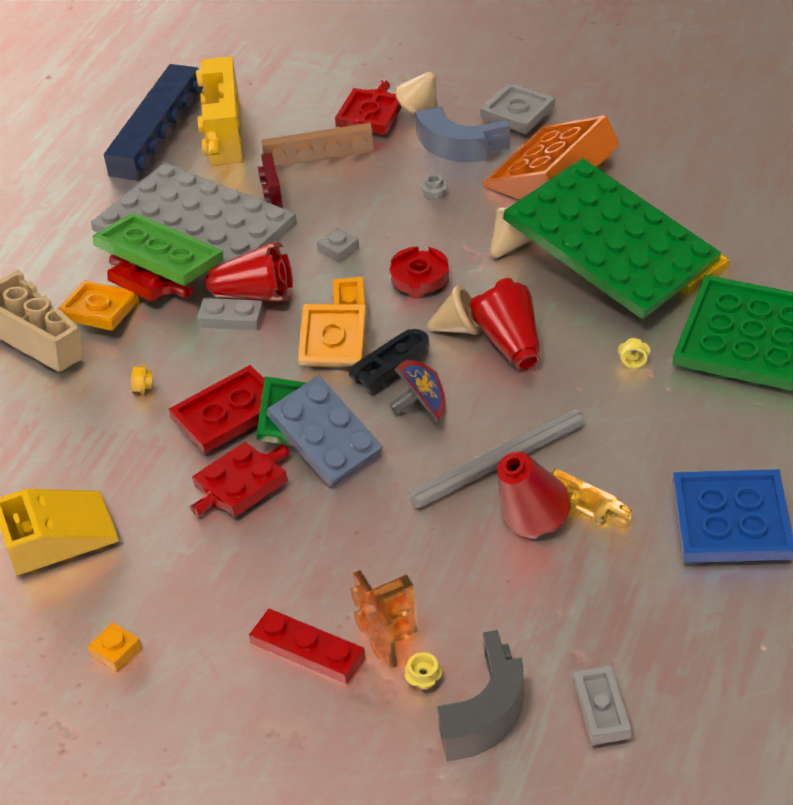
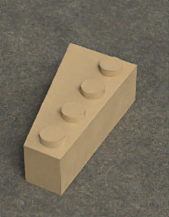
[0,269,83,373]

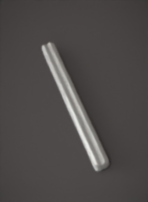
[409,408,584,509]

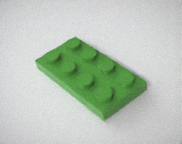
[93,212,223,286]

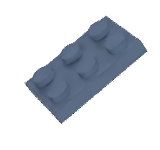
[266,375,383,488]

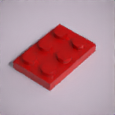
[168,365,265,454]

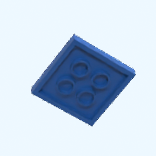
[672,469,793,563]

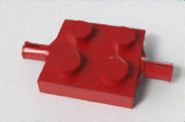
[335,80,402,134]
[107,254,193,301]
[190,442,289,517]

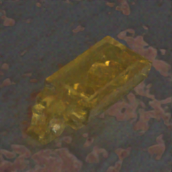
[550,468,632,532]

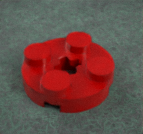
[389,246,449,299]

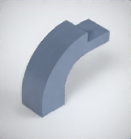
[415,107,510,162]

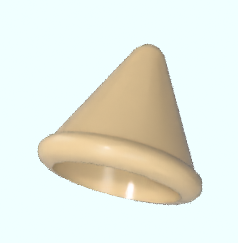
[396,72,438,115]
[490,207,534,259]
[428,286,481,335]

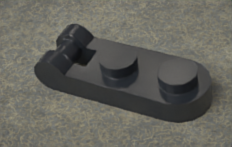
[349,329,430,394]

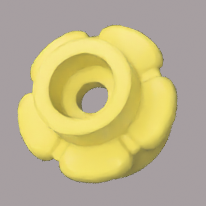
[618,338,650,368]
[405,652,442,689]

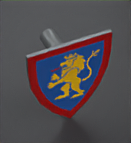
[390,360,445,421]

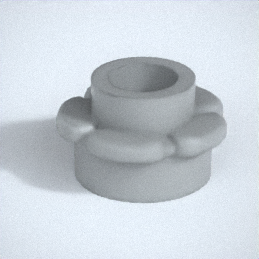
[420,174,448,200]

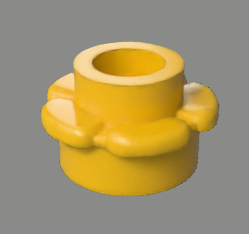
[131,364,152,395]

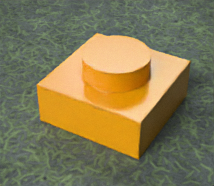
[87,622,142,672]

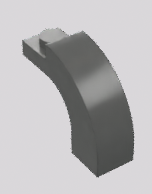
[437,630,524,762]

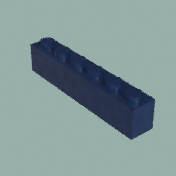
[103,64,203,181]

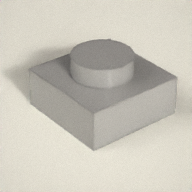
[317,228,359,263]

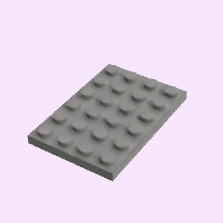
[91,162,297,279]

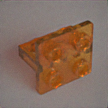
[350,570,418,669]

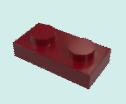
[257,153,283,208]

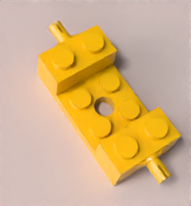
[196,56,243,166]

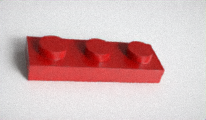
[249,608,365,685]

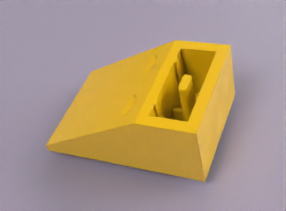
[0,489,119,576]

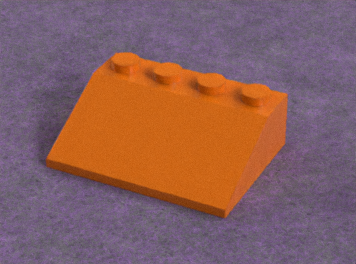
[482,115,620,200]

